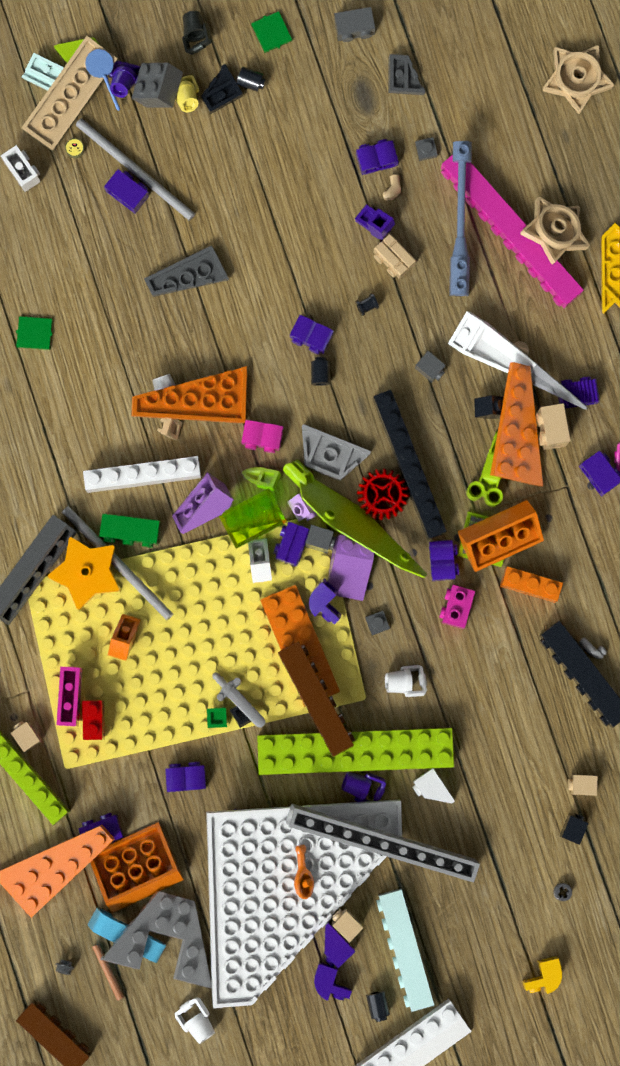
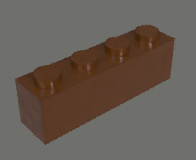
[16,1000,91,1066]

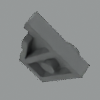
[388,54,425,95]

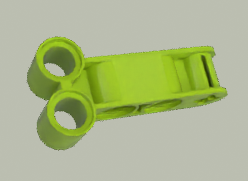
[466,430,503,507]

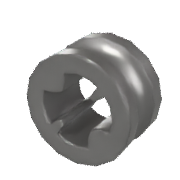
[553,883,572,901]

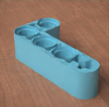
[88,907,166,963]

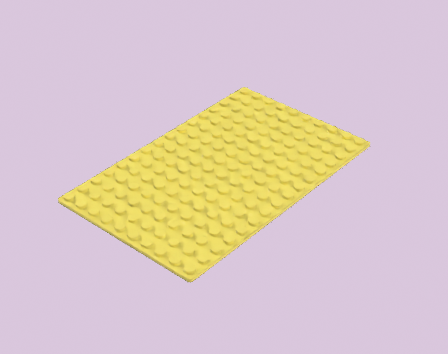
[28,515,366,769]

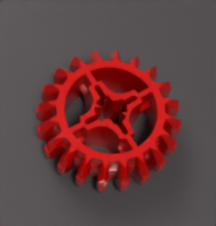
[357,468,409,520]

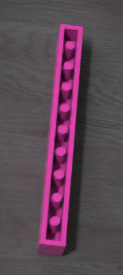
[441,155,584,309]

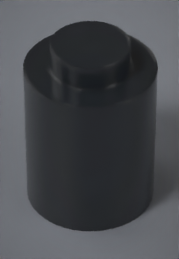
[237,66,267,92]
[311,357,330,386]
[366,991,390,1022]

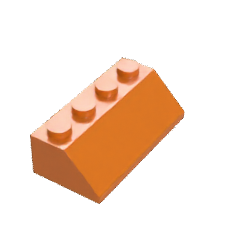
[458,500,544,572]

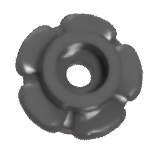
[55,960,74,975]

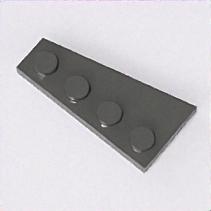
[144,246,229,297]

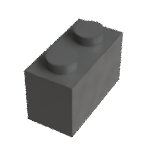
[334,7,375,42]
[305,525,336,554]

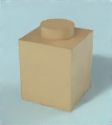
[11,721,42,752]
[568,775,598,796]

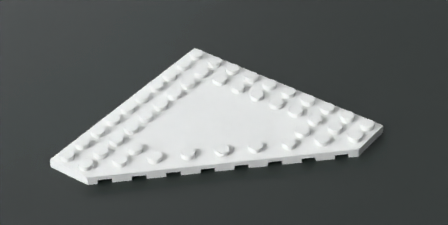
[206,800,402,1008]

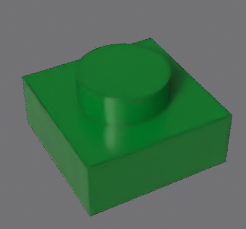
[207,708,227,728]

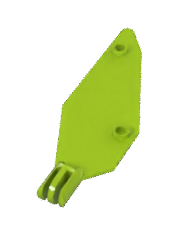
[283,460,427,578]

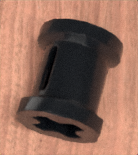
[355,293,379,316]

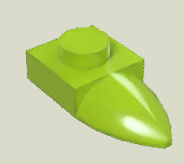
[242,467,281,491]

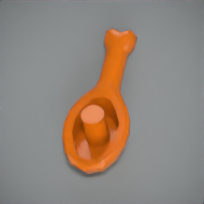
[294,844,314,900]

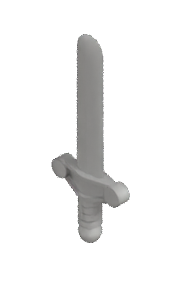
[212,672,265,727]

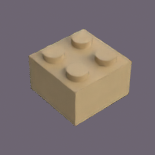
[536,403,570,450]

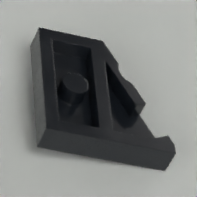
[201,64,243,114]

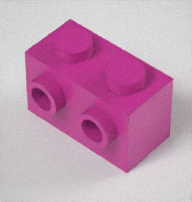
[439,585,475,629]

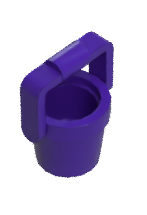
[109,61,141,98]
[341,772,386,802]

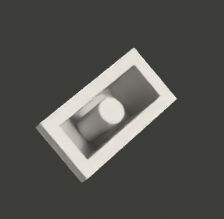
[248,538,272,583]
[412,768,455,803]

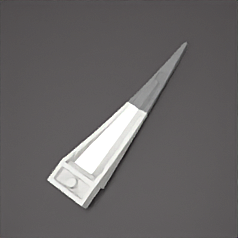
[448,311,588,409]

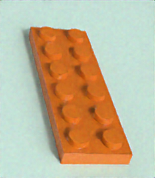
[260,585,340,707]

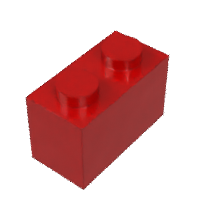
[82,700,105,740]

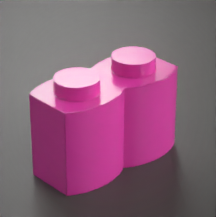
[241,420,284,453]

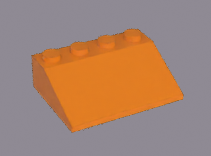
[90,822,184,913]

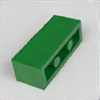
[99,514,161,548]

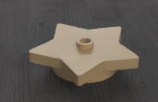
[543,46,614,114]
[520,197,590,264]

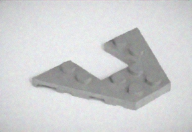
[101,891,212,988]

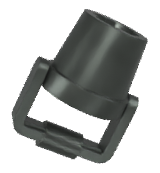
[182,11,212,55]

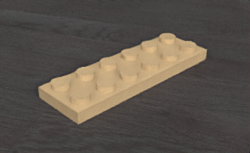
[22,36,117,151]

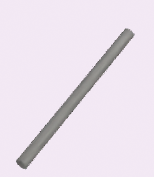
[76,118,195,221]
[62,506,173,620]

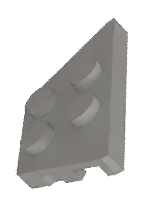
[302,424,371,481]

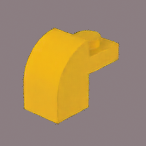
[522,956,562,994]

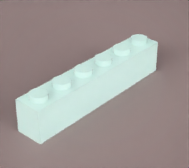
[376,888,434,1012]

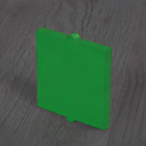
[251,11,292,53]
[16,316,53,350]

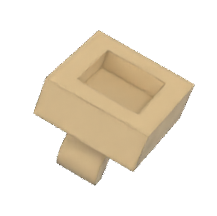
[157,418,182,440]

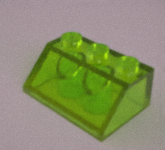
[218,488,287,549]

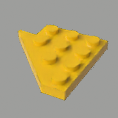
[601,223,620,314]

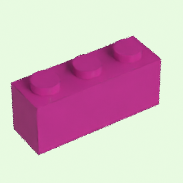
[56,666,83,727]

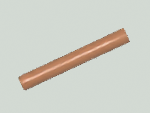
[92,944,124,1001]

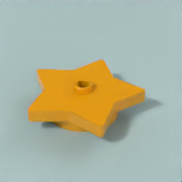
[48,537,120,610]

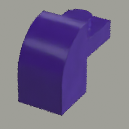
[355,204,395,240]
[309,578,342,625]
[314,962,352,1001]

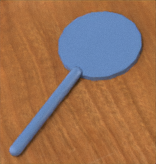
[85,49,120,111]

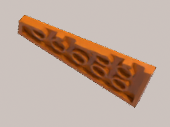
[131,366,247,424]
[0,825,115,918]

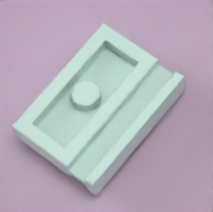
[22,53,64,91]

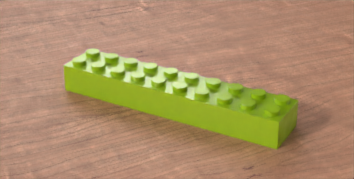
[257,728,454,775]

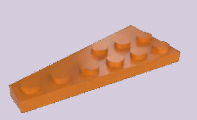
[490,362,543,487]

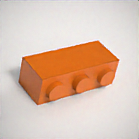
[500,566,563,603]

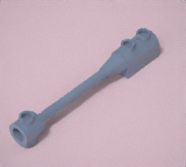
[449,141,472,296]

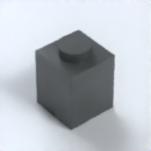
[415,351,445,383]

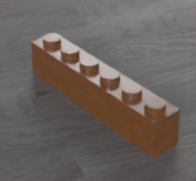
[278,641,355,758]

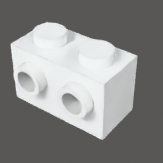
[1,145,40,192]

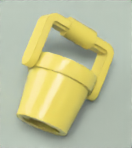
[175,75,199,113]

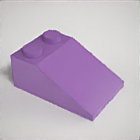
[172,472,234,534]
[327,535,374,601]

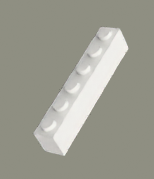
[83,456,201,493]

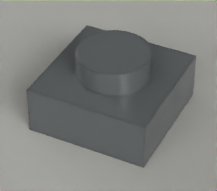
[415,137,438,161]
[365,611,390,636]

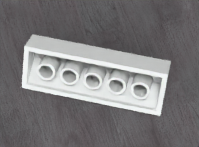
[355,998,472,1066]

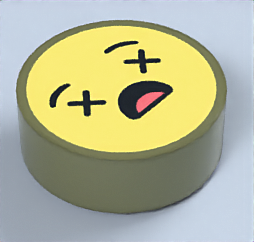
[65,138,85,158]

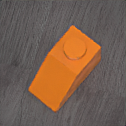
[108,614,140,661]

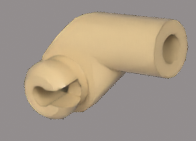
[383,175,401,201]

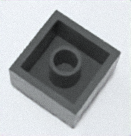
[132,63,183,108]

